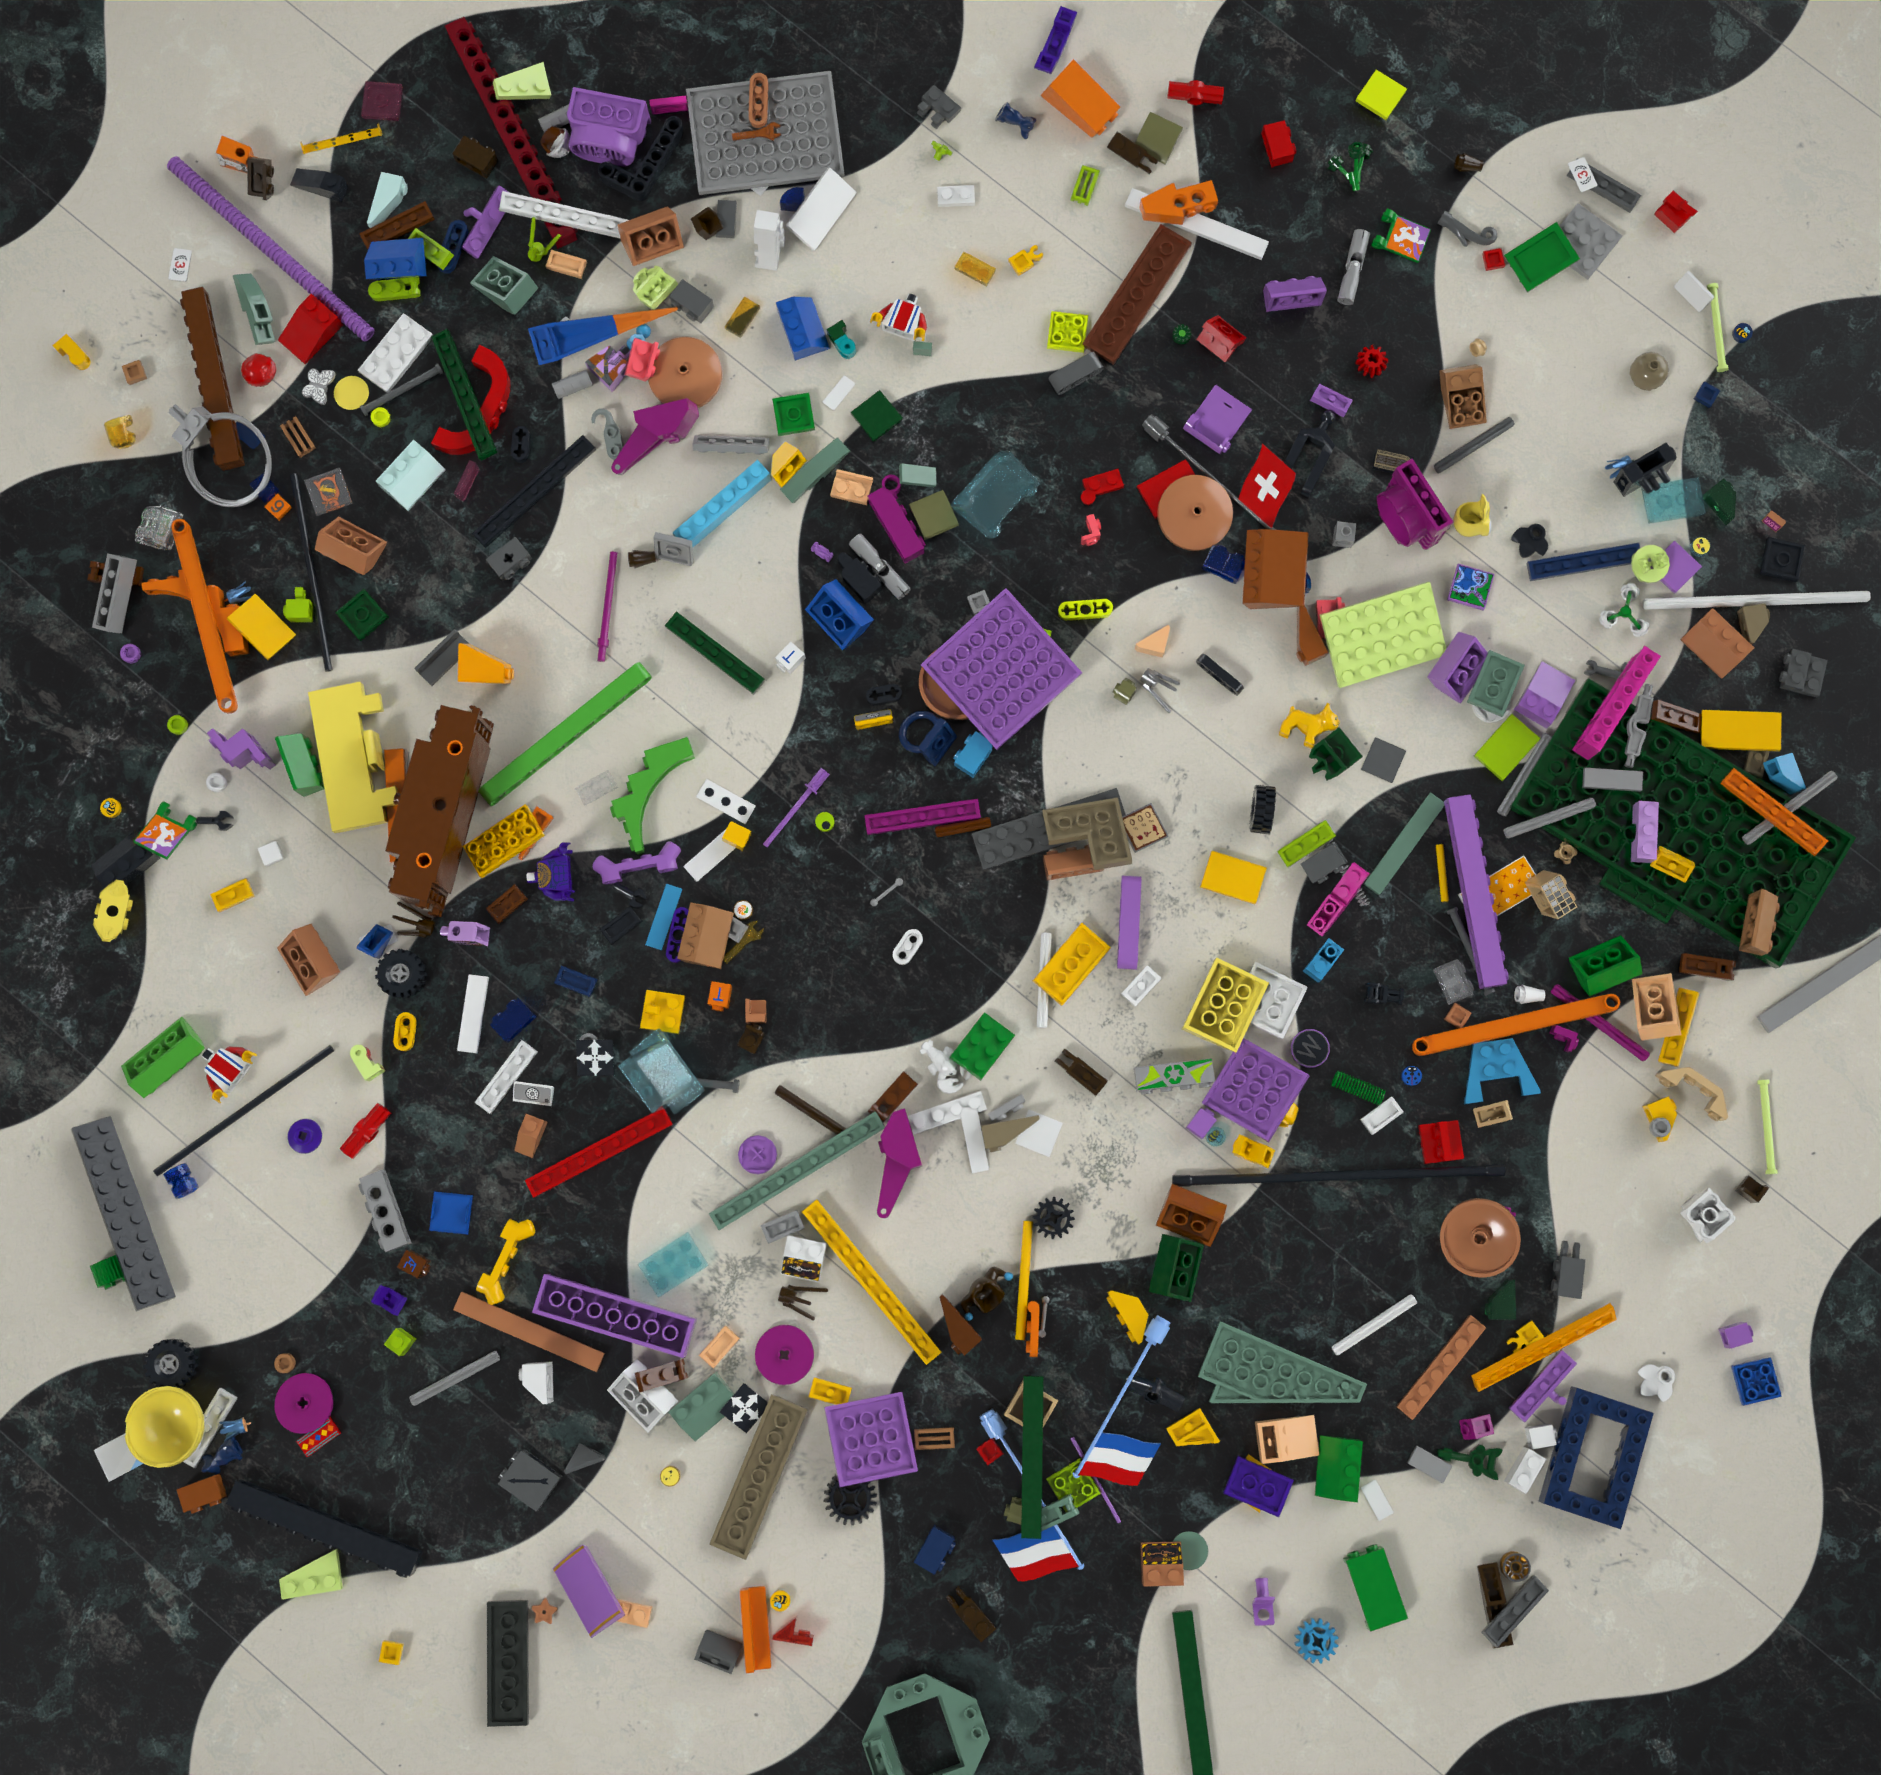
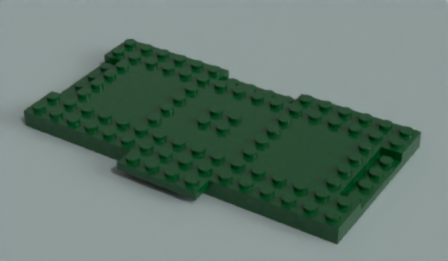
[1510,678,1856,969]

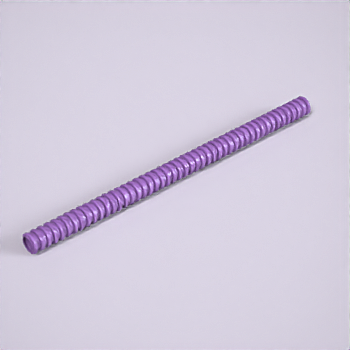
[167,156,375,341]

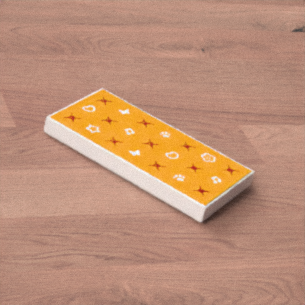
[1458,856,1536,916]

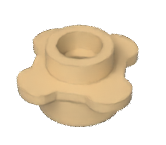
[1554,842,1577,864]

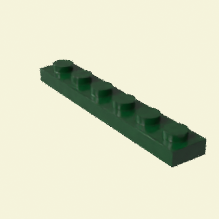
[665,611,765,695]

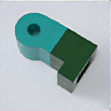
[827,320,856,359]

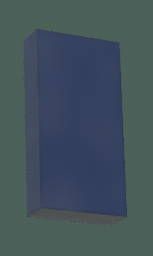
[554,966,598,998]

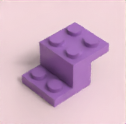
[207,728,276,770]

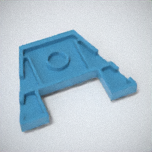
[1464,1038,1541,1104]

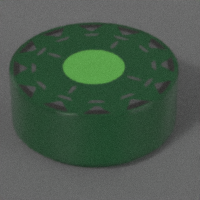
[1172,324,1191,344]

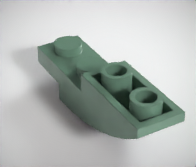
[233,273,275,345]

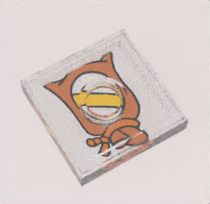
[304,468,353,516]

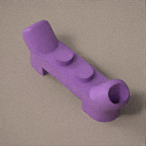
[593,841,681,884]

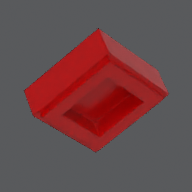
[1482,248,1505,271]
[976,1438,1004,1465]

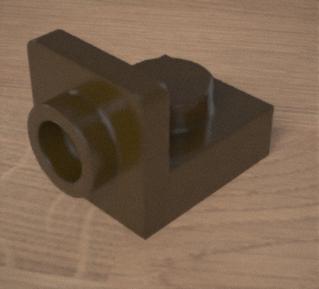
[737,1023,765,1054]

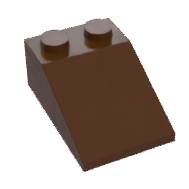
[940,1294,982,1356]

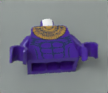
[527,842,575,902]

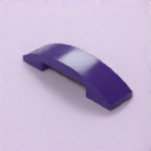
[1034,6,1077,74]

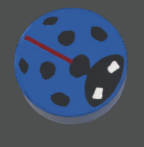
[1401,1066,1422,1086]

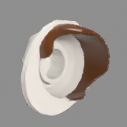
[541,126,570,158]

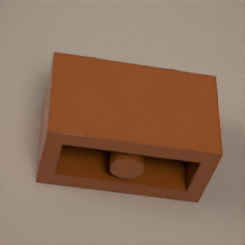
[177,1474,227,1514]

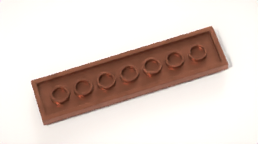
[1082,224,1192,365]

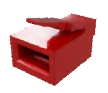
[1654,190,1698,234]

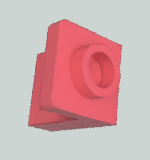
[1081,514,1101,546]

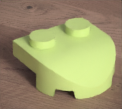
[632,266,678,310]

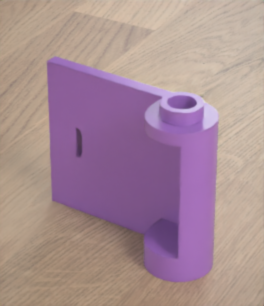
[1183,385,1252,454]

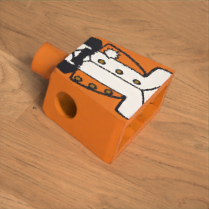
[216,136,258,173]

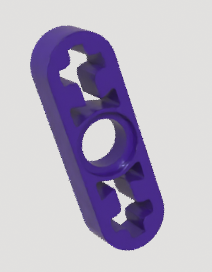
[666,907,689,963]

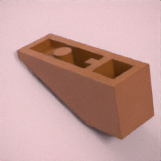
[1296,605,1328,666]

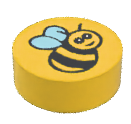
[100,798,122,818]
[770,1590,790,1612]

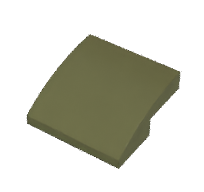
[1135,112,1183,165]
[909,490,959,540]

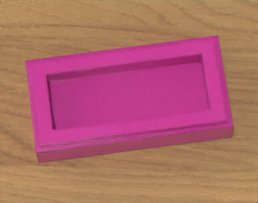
[649,96,688,114]

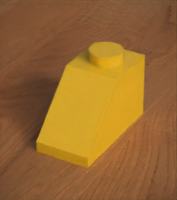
[771,441,807,488]
[1642,1096,1677,1142]

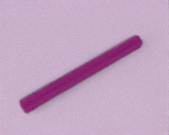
[1551,984,1650,1061]

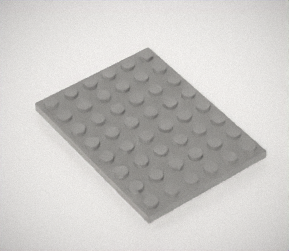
[686,71,845,195]

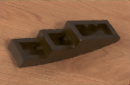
[1477,1562,1514,1649]

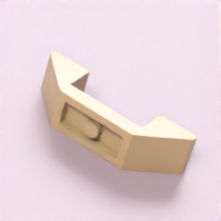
[1655,1067,1728,1121]

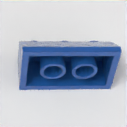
[364,238,427,280]
[776,296,830,361]
[805,579,874,650]

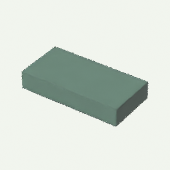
[899,464,936,487]

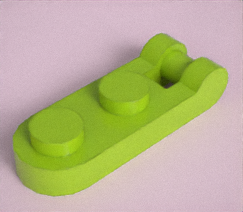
[368,277,421,301]

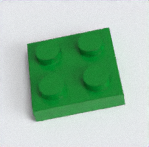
[772,393,815,436]

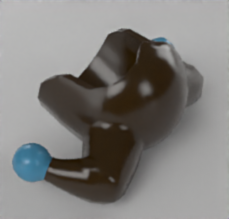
[961,1267,1013,1321]

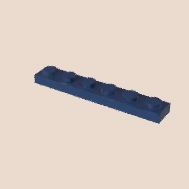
[1526,543,1640,581]

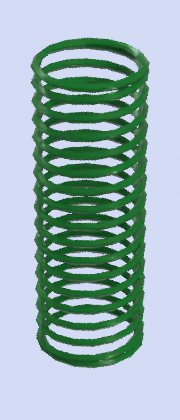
[1332,1070,1386,1106]

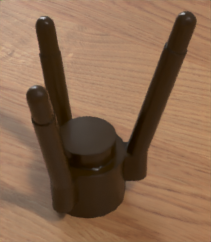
[392,902,435,938]
[778,1285,828,1320]

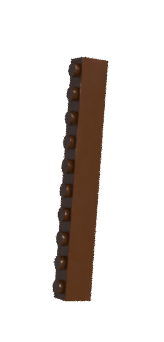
[180,286,245,471]

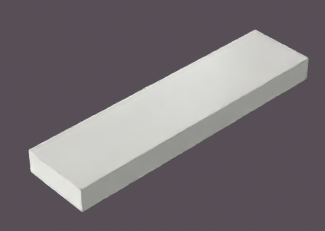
[457,974,489,1053]
[475,1040,538,1114]
[183,1388,238,1468]

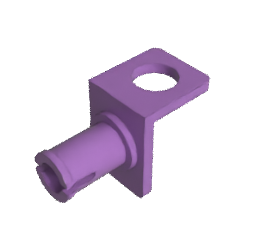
[1252,1578,1275,1626]

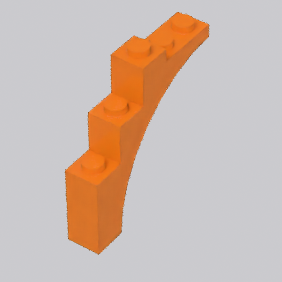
[142,570,249,656]

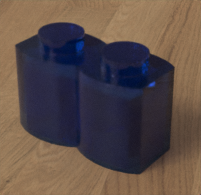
[1202,545,1245,584]

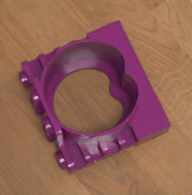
[1377,459,1453,550]

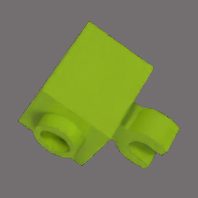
[283,587,314,622]

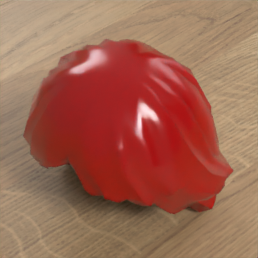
[241,353,276,387]

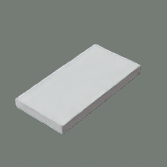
[786,168,857,251]

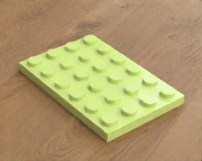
[1320,582,1446,688]

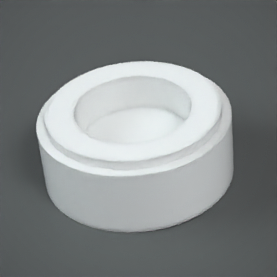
[206,773,227,793]

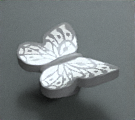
[302,368,336,405]

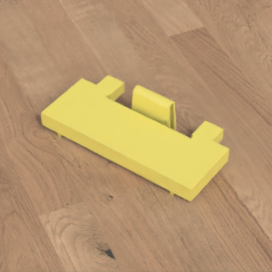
[308,682,398,834]

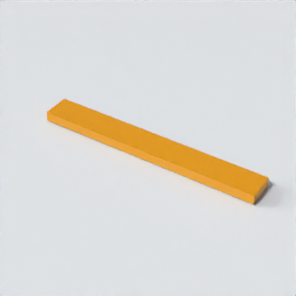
[1471,1303,1617,1392]

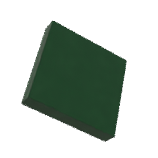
[850,390,903,442]
[335,589,389,641]

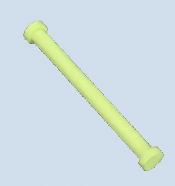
[1707,283,1729,372]
[1757,1080,1778,1174]

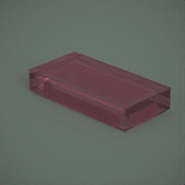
[454,460,479,501]

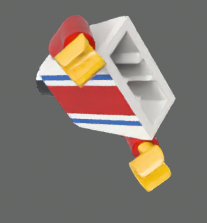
[870,294,927,341]
[202,1046,257,1103]

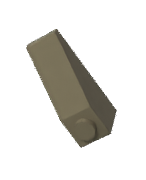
[981,1115,1040,1152]

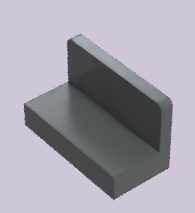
[694,1630,743,1674]

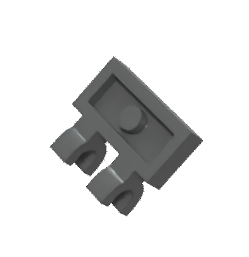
[917,85,961,129]

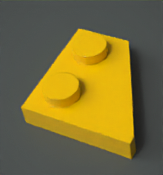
[1166,1408,1220,1446]

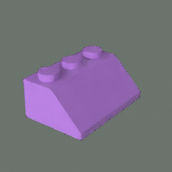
[1263,276,1327,312]
[1427,632,1488,703]

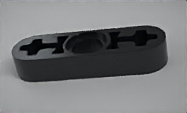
[1196,653,1244,696]

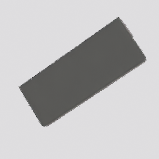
[414,629,469,686]

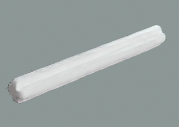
[1037,933,1052,1028]
[1332,1295,1417,1355]

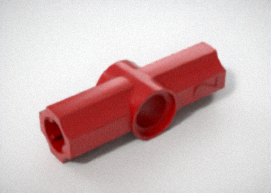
[1167,80,1224,105]
[340,1103,391,1159]

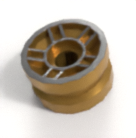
[1500,1551,1531,1582]

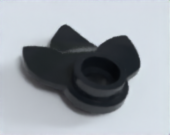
[1511,524,1548,558]

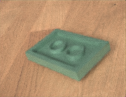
[1467,650,1525,717]

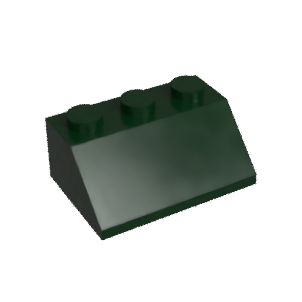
[1149,1234,1204,1302]

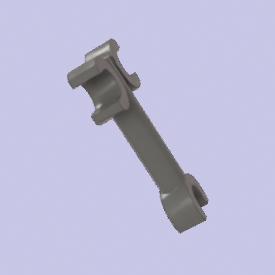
[1584,660,1627,678]

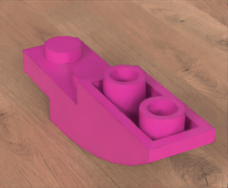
[1307,862,1369,936]

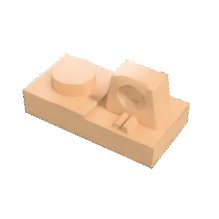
[617,1599,652,1628]

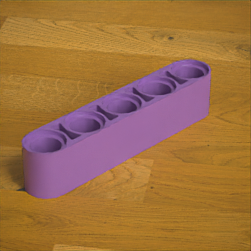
[1117,875,1141,970]

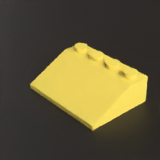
[1182,957,1269,1053]

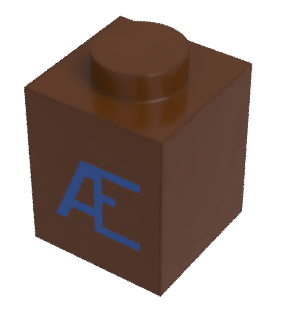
[397,1250,431,1278]

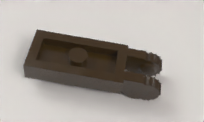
[1107,131,1158,175]
[1055,1048,1108,1097]
[946,1586,996,1642]

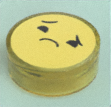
[660,1466,681,1487]

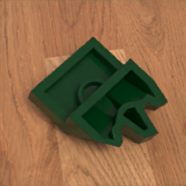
[1309,727,1363,781]

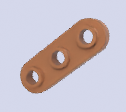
[749,73,769,128]

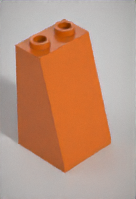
[1040,59,1120,138]

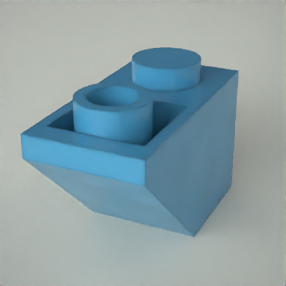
[1763,753,1806,795]
[1303,938,1344,982]

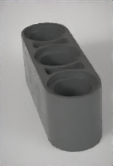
[1048,352,1104,395]

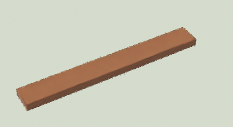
[453,1292,605,1372]

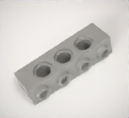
[359,1170,412,1252]

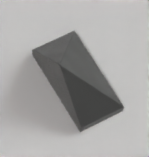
[564,1443,606,1474]

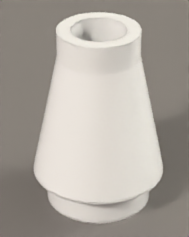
[1514,985,1545,1004]

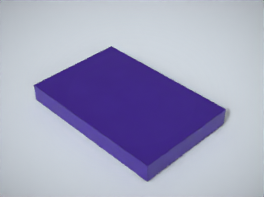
[1223,1456,1294,1517]

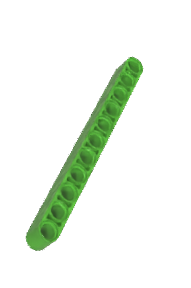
[478,662,652,806]

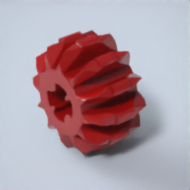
[1356,345,1388,378]

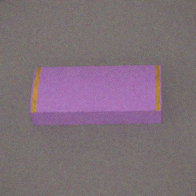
[553,1544,626,1638]

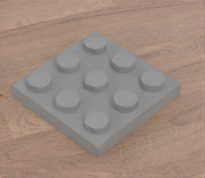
[1560,204,1622,280]

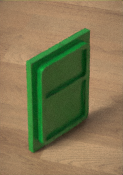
[1504,222,1580,293]

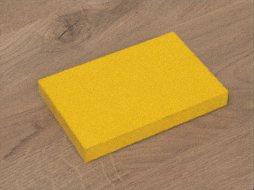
[227,594,296,660]
[1200,851,1266,905]

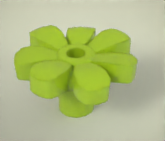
[931,141,953,161]

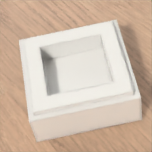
[258,841,284,867]

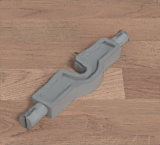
[1625,684,1654,768]

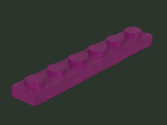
[865,799,981,835]

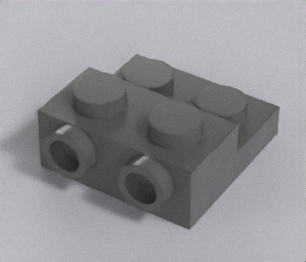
[1779,649,1828,698]

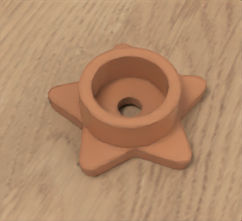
[532,1598,558,1624]

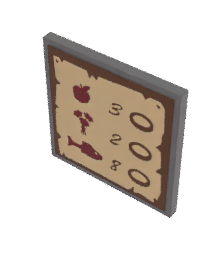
[1122,803,1169,853]

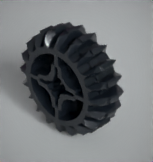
[824,1476,877,1526]

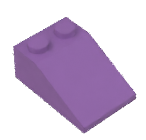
[1513,661,1575,729]

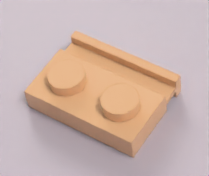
[830,469,873,505]

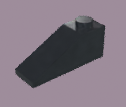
[290,168,349,203]

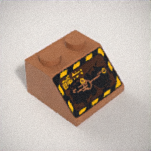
[1141,1541,1184,1586]

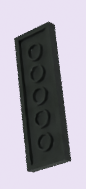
[487,1600,529,1727]

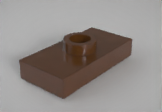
[486,884,528,924]

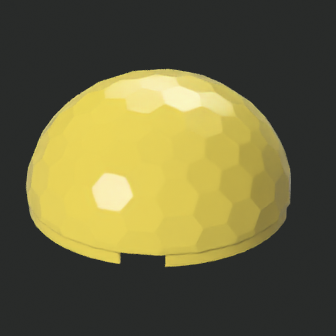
[125,1386,204,1468]

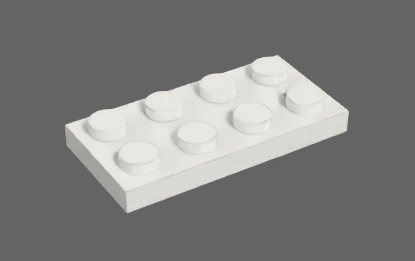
[358,313,433,393]

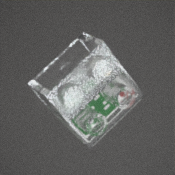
[135,506,183,550]

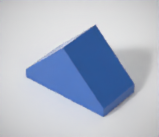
[356,924,393,959]

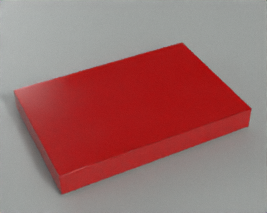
[1137,459,1195,519]

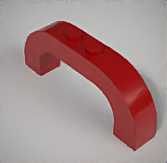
[431,345,511,455]

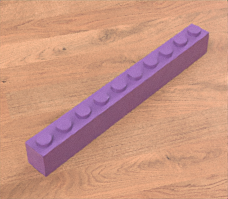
[1444,794,1509,989]

